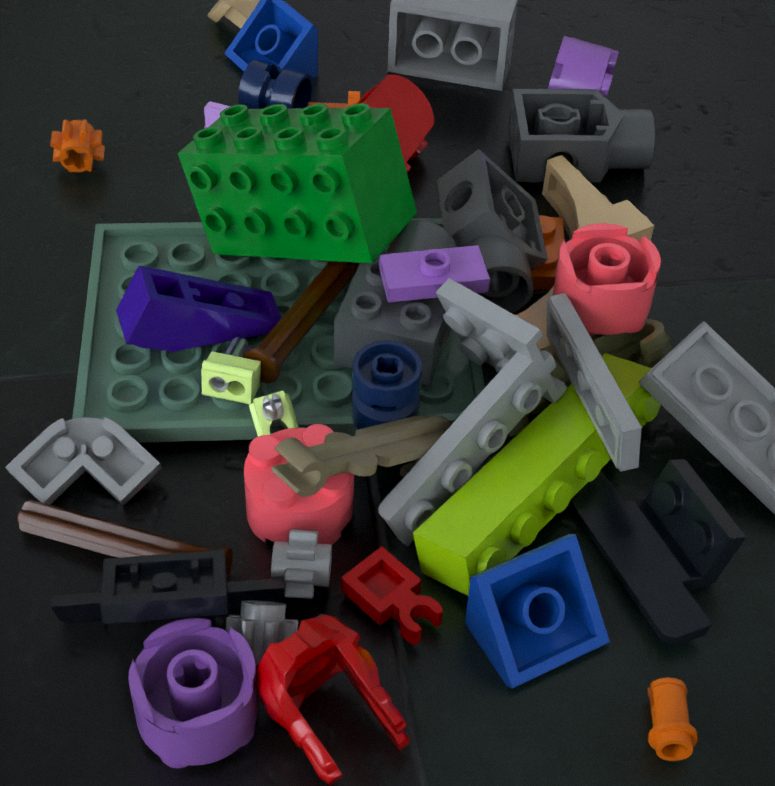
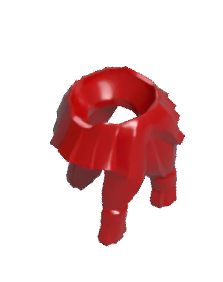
[256,614,410,786]

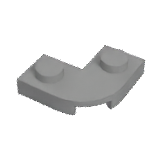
[5,417,162,506]

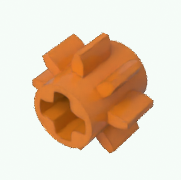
[50,119,105,173]

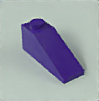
[116,265,282,352]

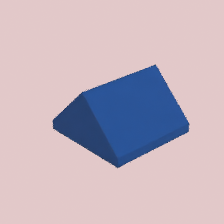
[224,0,318,78]
[465,534,610,688]

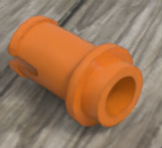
[647,677,698,761]

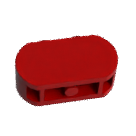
[357,74,434,172]

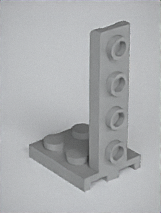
[378,278,567,547]

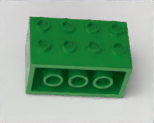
[178,103,417,264]

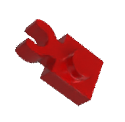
[341,546,443,645]

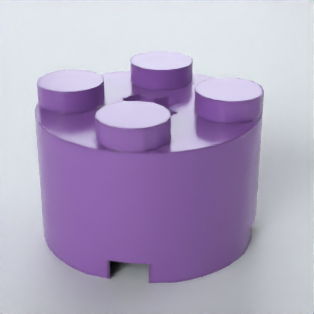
[548,36,619,98]
[128,618,258,769]

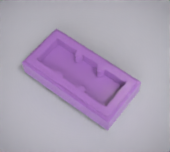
[379,245,490,302]

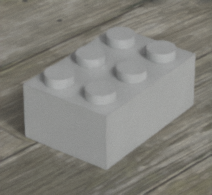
[387,0,518,91]

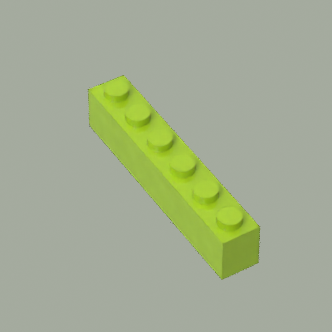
[413,353,661,596]

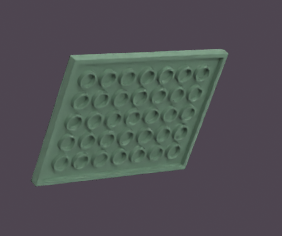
[72,218,485,443]

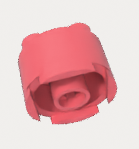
[553,223,661,335]
[244,424,354,544]

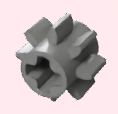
[271,529,332,599]
[225,600,298,665]

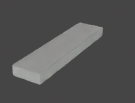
[547,293,642,472]

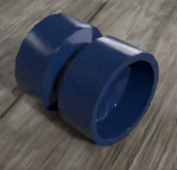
[238,59,313,109]
[352,340,422,430]

